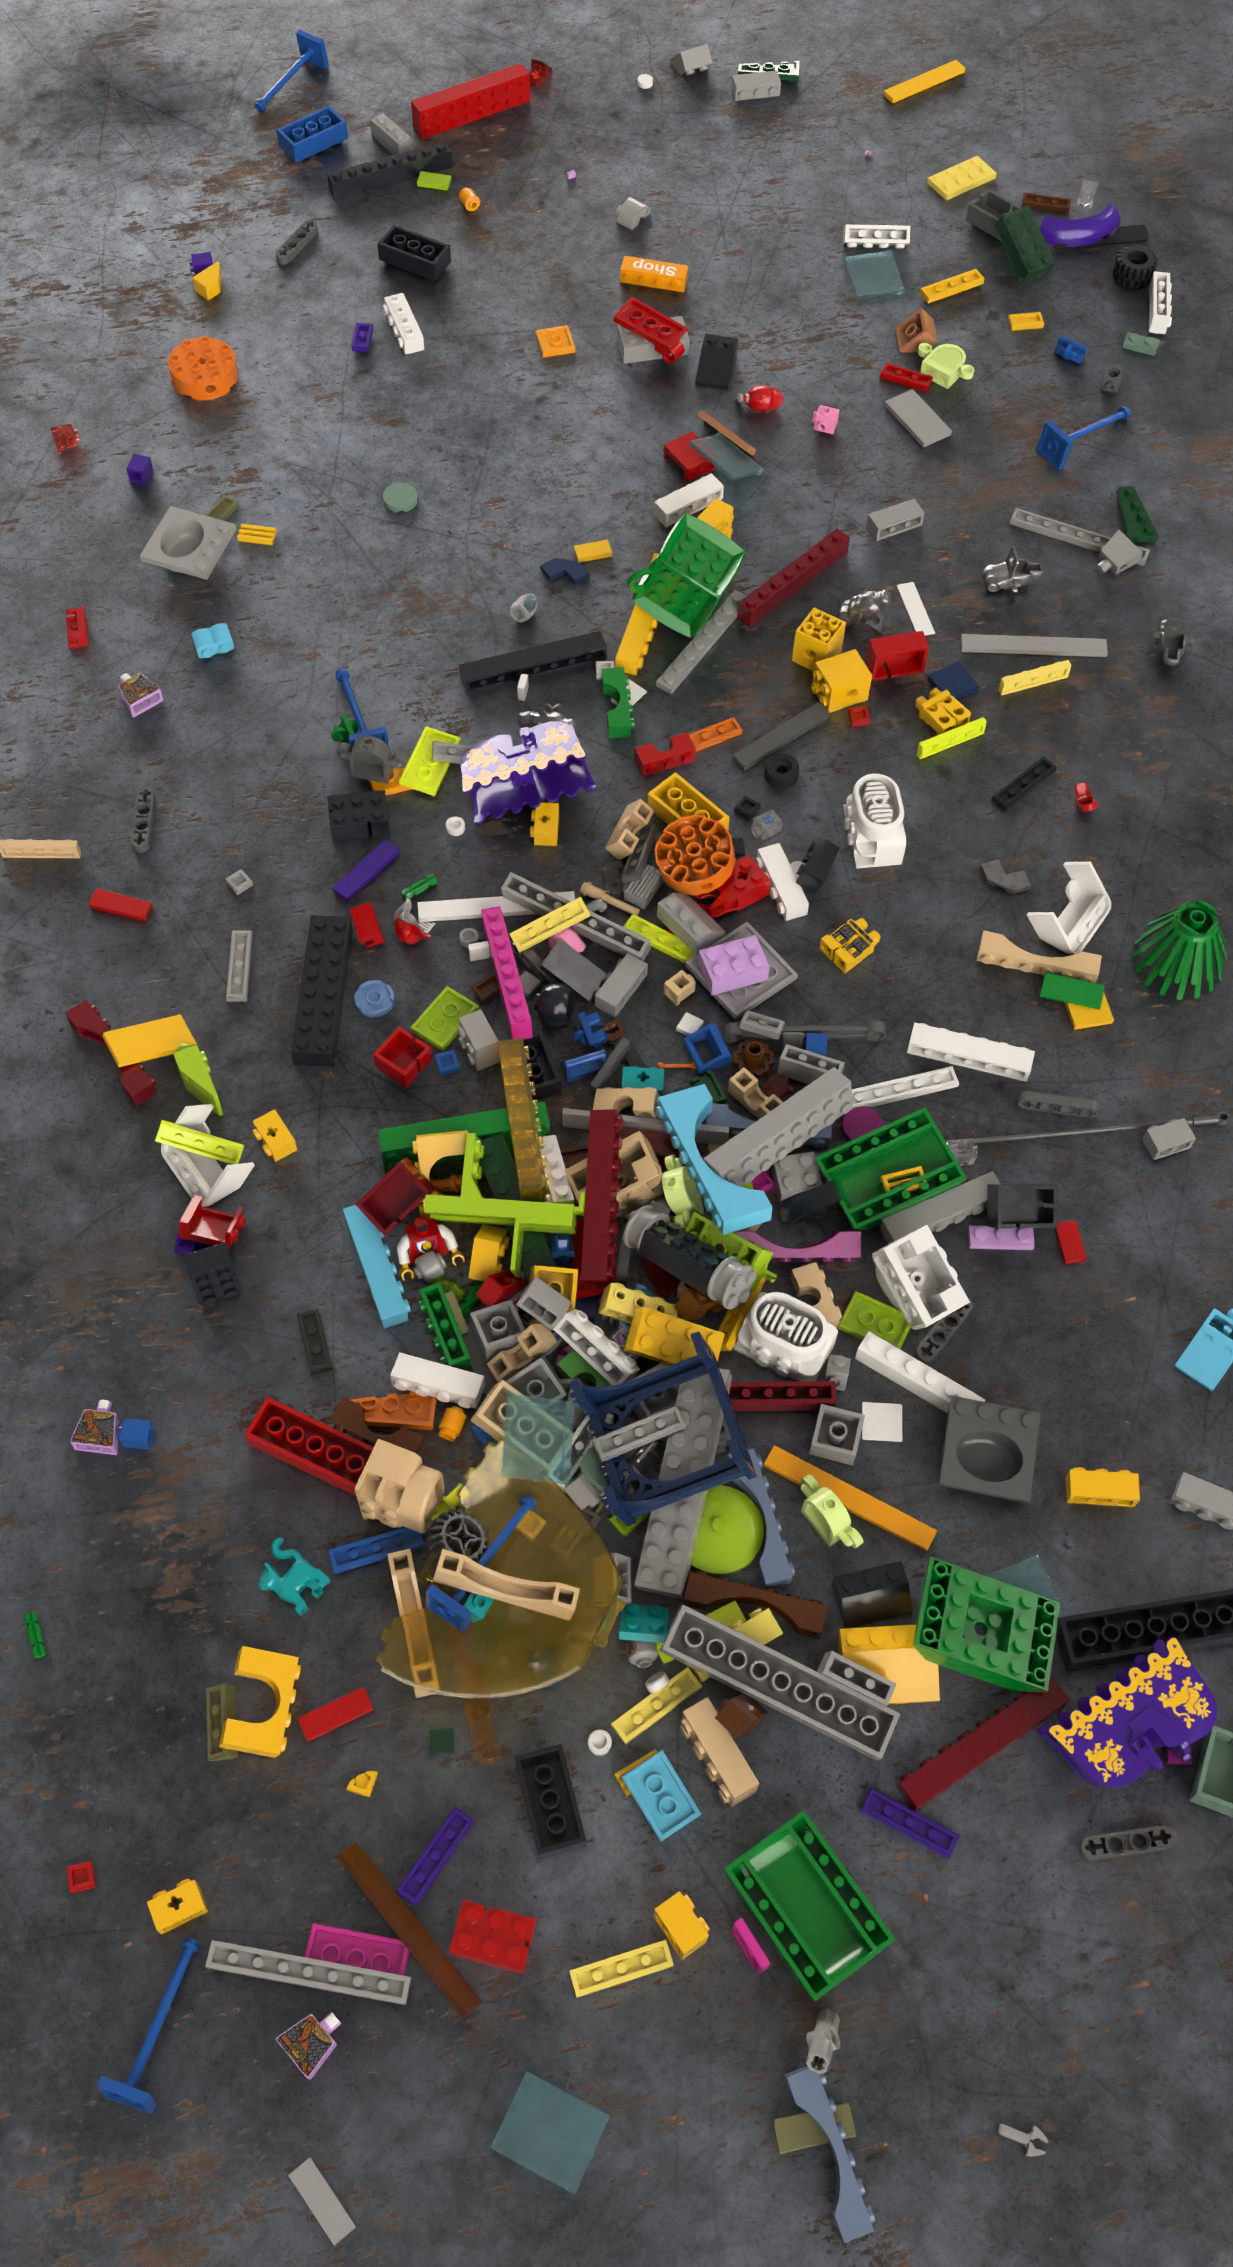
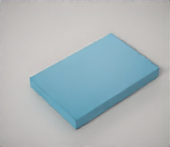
[621,1750,701,1842]

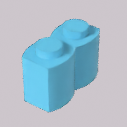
[191,623,234,658]

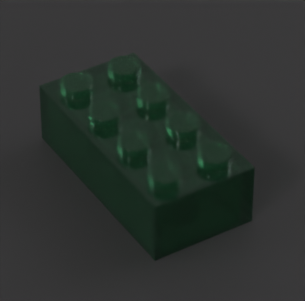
[994,206,1056,283]

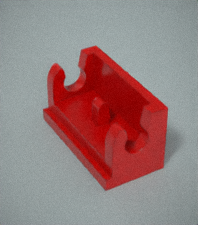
[66,606,89,649]
[350,901,386,948]

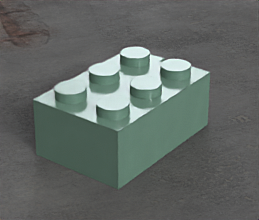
[1189,1726,1233,1817]

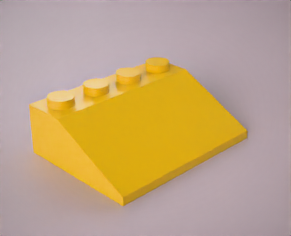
[837,1624,940,1705]

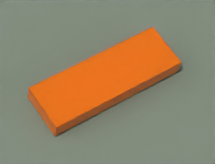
[688,717,743,752]

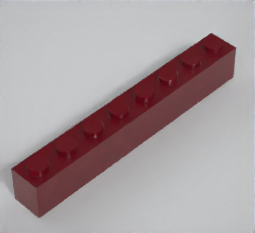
[737,528,850,627]
[581,1109,623,1284]
[897,1676,1070,1811]

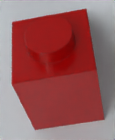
[476,1270,527,1307]

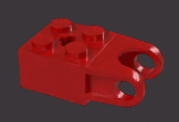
[695,855,770,917]

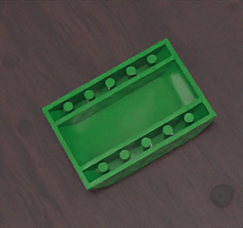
[814,1107,967,1231]
[724,1810,896,2002]

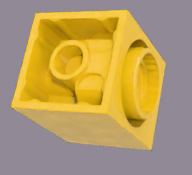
[792,607,846,671]
[811,649,872,713]

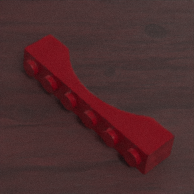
[65,1000,157,1106]

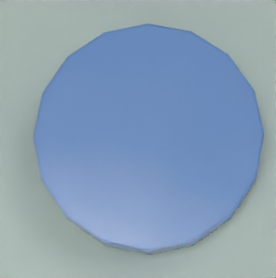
[354,980,395,1018]

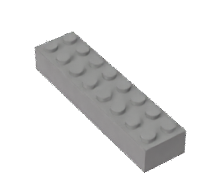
[704,1067,853,1187]

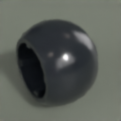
[534,983,574,1026]

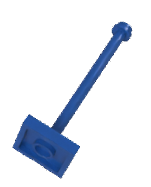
[255,29,329,112]
[1036,407,1130,471]
[336,668,389,748]
[426,1495,537,1634]
[97,1937,200,2114]

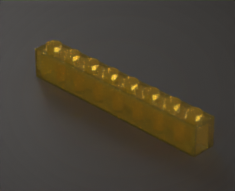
[498,1038,550,1199]

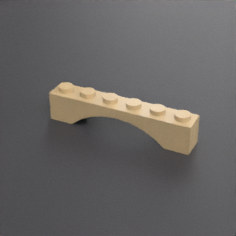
[977,931,1102,983]
[387,1549,440,1698]
[433,1549,580,1621]

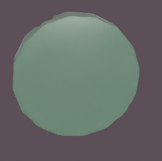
[383,483,418,513]
[580,1447,611,1491]

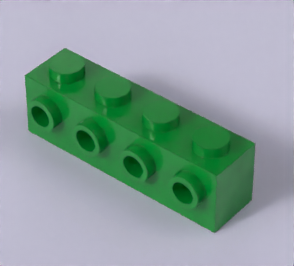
[418,1282,471,1370]

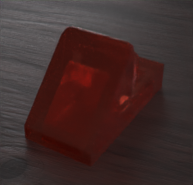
[529,59,552,88]

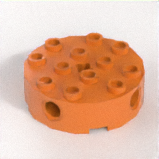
[168,336,238,401]
[655,814,736,895]

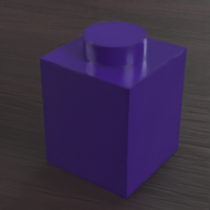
[189,252,213,276]
[126,454,153,485]

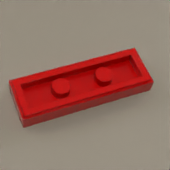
[880,363,933,392]
[89,888,152,922]
[297,1687,374,1742]

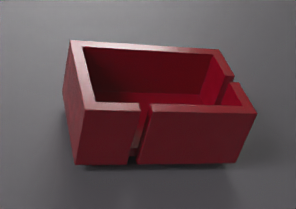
[355,1158,436,1236]

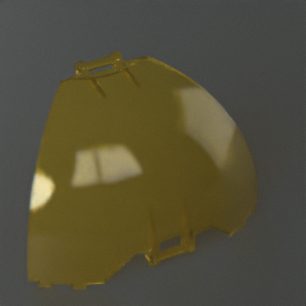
[376,1438,625,1698]

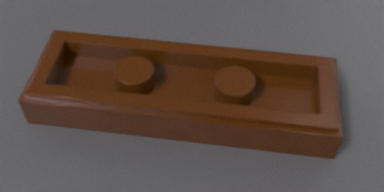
[1021,193,1071,214]

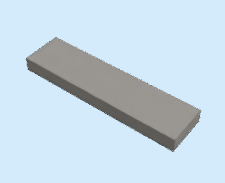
[226,930,253,1002]
[592,1405,686,1463]

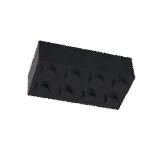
[377,224,451,281]
[514,1744,587,1860]

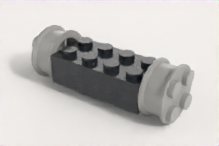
[622,1205,757,1309]

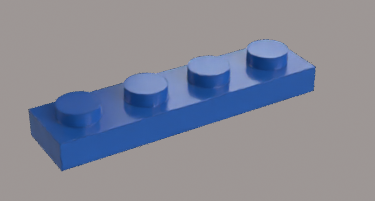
[328,1527,425,1574]

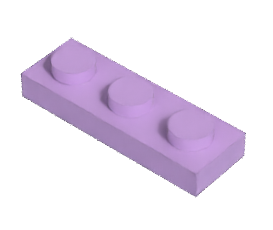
[968,1226,1035,1250]

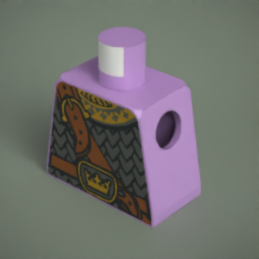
[118,673,163,718]
[70,1400,120,1455]
[276,2011,341,2080]

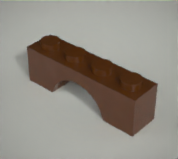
[330,1397,425,1454]

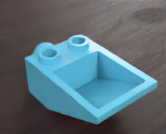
[1174,1308,1233,1391]

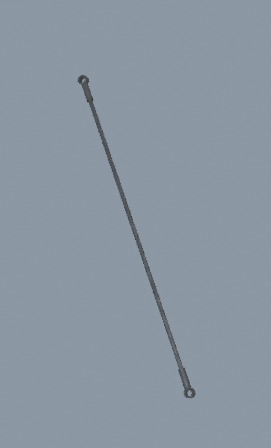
[789,1111,1230,1157]

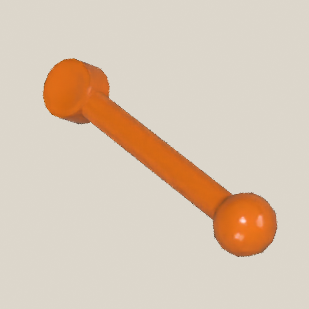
[656,1062,697,1070]

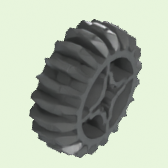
[427,1509,490,1563]

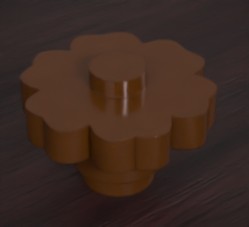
[733,1040,774,1079]

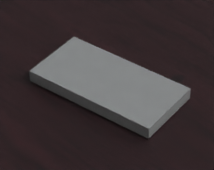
[884,389,952,448]

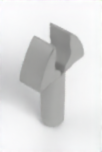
[998,2124,1049,2157]

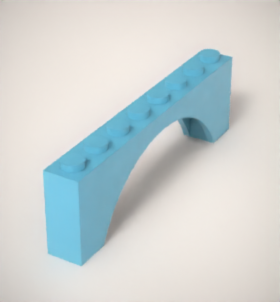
[656,1084,772,1235]

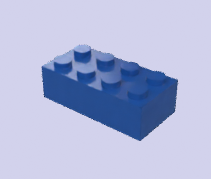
[276,106,348,163]

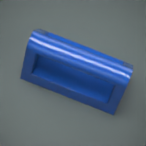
[683,1023,731,1074]
[560,1050,606,1083]

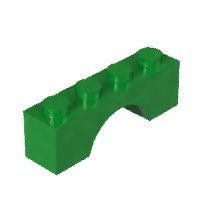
[602,667,635,739]

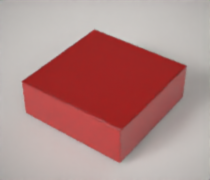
[848,706,871,727]
[66,1861,96,1894]

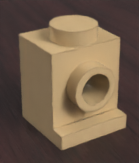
[663,970,696,1006]

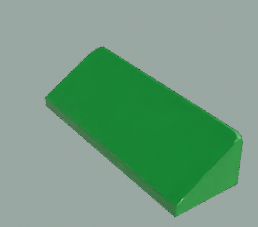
[1040,973,1105,1010]

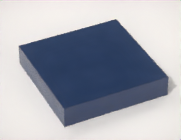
[927,661,979,700]

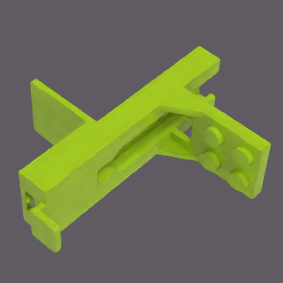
[424,1133,585,1277]

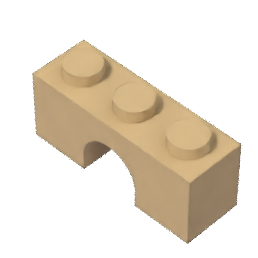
[605,799,654,860]
[728,1067,783,1119]
[593,1087,660,1119]
[790,1262,842,1328]
[487,1324,557,1382]

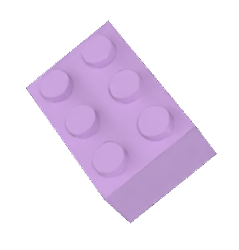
[698,935,770,996]

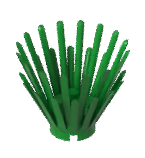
[1132,900,1227,1000]

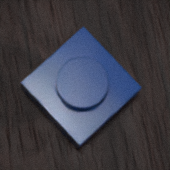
[434,1050,460,1076]

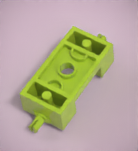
[685,1212,777,1292]

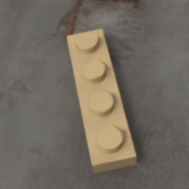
[0,839,81,858]

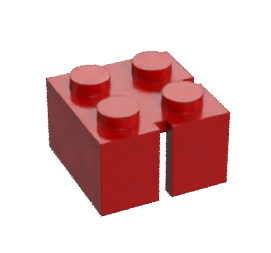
[373,1026,433,1088]

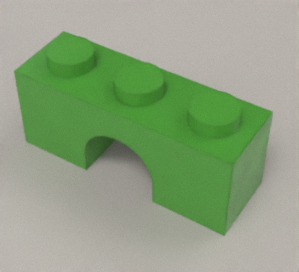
[557,1349,612,1387]

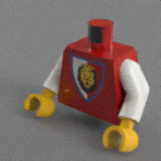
[397,1216,465,1281]

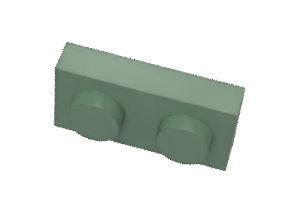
[1123,332,1160,356]

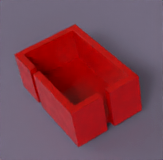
[865,631,929,681]
[449,1900,537,1975]

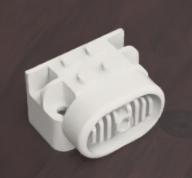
[843,774,906,869]
[872,1225,970,1330]
[733,1292,838,1382]

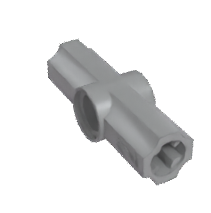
[806,2008,840,2074]

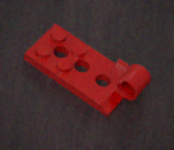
[613,297,688,364]

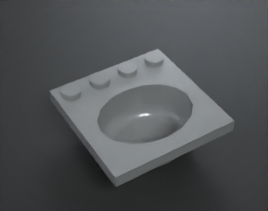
[140,506,236,580]

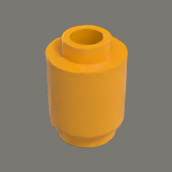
[459,188,480,211]
[438,1406,467,1441]

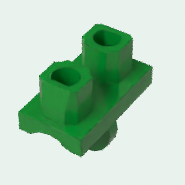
[331,715,359,745]

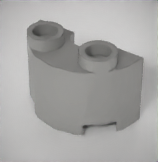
[616,197,651,230]

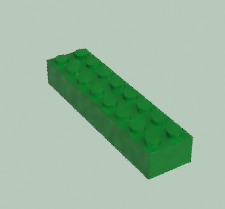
[378,1101,550,1172]

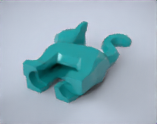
[258,1537,331,1616]

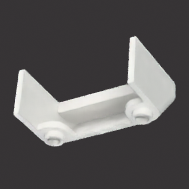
[1027,862,1111,955]
[161,1104,255,1207]

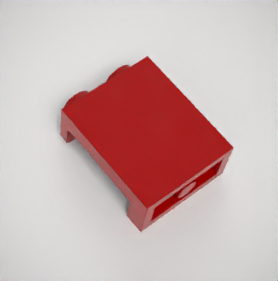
[663,431,716,483]
[179,1195,246,1250]

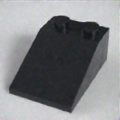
[695,334,738,389]

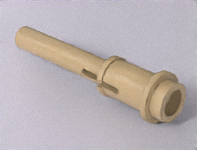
[580,882,640,916]

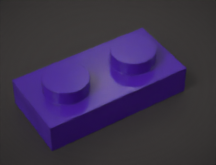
[351,322,373,352]

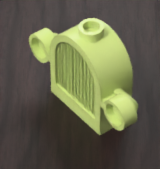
[918,343,974,389]
[662,1154,704,1231]
[801,1474,863,1549]

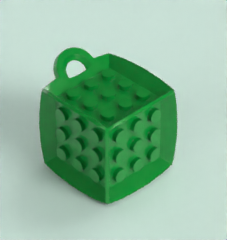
[627,513,745,638]

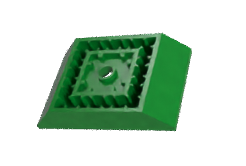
[913,1556,1060,1692]

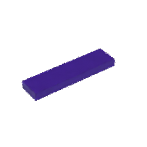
[333,839,400,902]
[860,1788,960,1859]
[396,1807,475,1907]

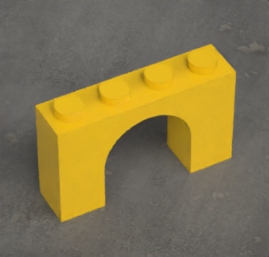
[412,1130,468,1220]
[219,1646,301,1758]

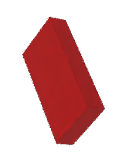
[1054,1220,1087,1264]

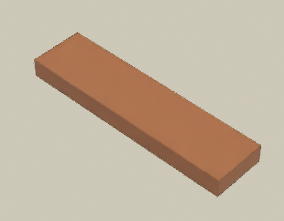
[697,410,756,456]

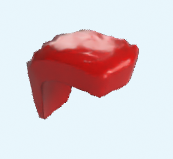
[1075,782,1098,812]

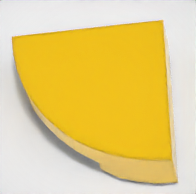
[346,1771,378,1798]

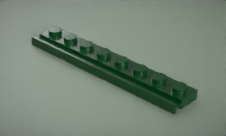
[480,1133,557,1282]

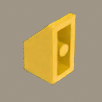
[193,262,222,300]

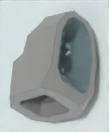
[510,593,538,623]

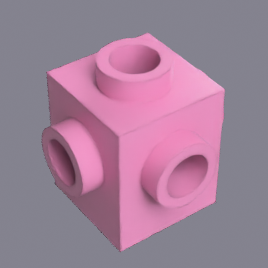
[812,405,839,434]

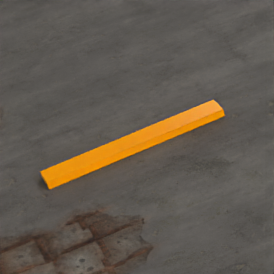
[764,1445,938,1552]

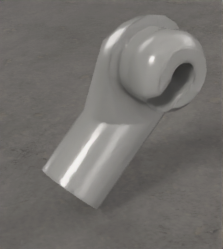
[586,899,607,912]

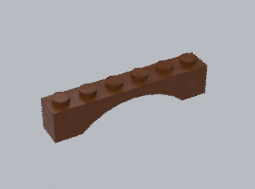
[683,1571,827,1639]

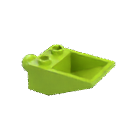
[173,1043,223,1116]

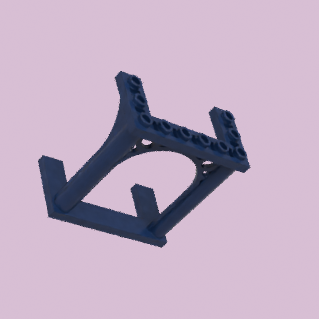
[569,1331,757,1526]

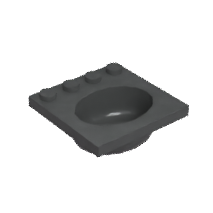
[938,1396,1041,1503]

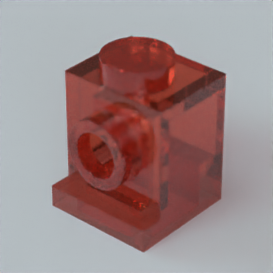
[50,423,80,453]

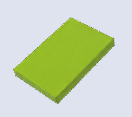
[410,986,479,1051]
[837,1290,911,1350]

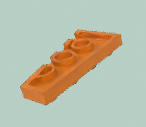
[351,1391,437,1430]

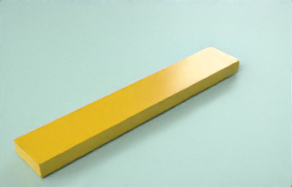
[883,60,965,104]

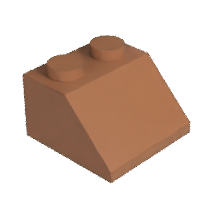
[895,308,938,353]

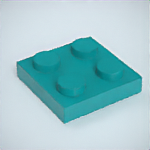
[619,1603,669,1643]

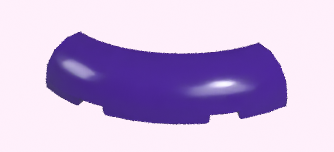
[1036,204,1121,247]

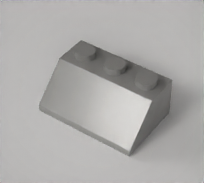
[657,893,726,955]
[486,1355,567,1411]

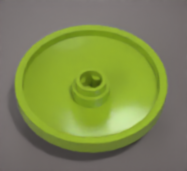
[691,1485,764,1577]

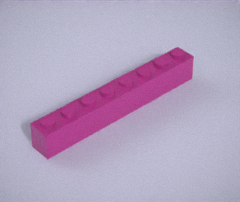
[481,906,533,1041]

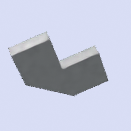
[980,860,1031,894]

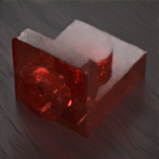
[760,1073,793,1100]

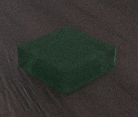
[429,1727,455,1755]

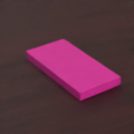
[305,1923,410,1976]

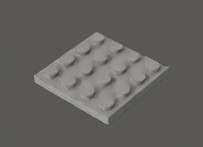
[685,922,798,1020]

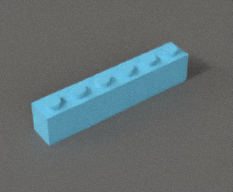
[343,1205,411,1329]

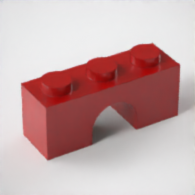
[634,733,696,777]

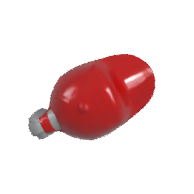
[735,385,783,412]
[393,899,431,945]

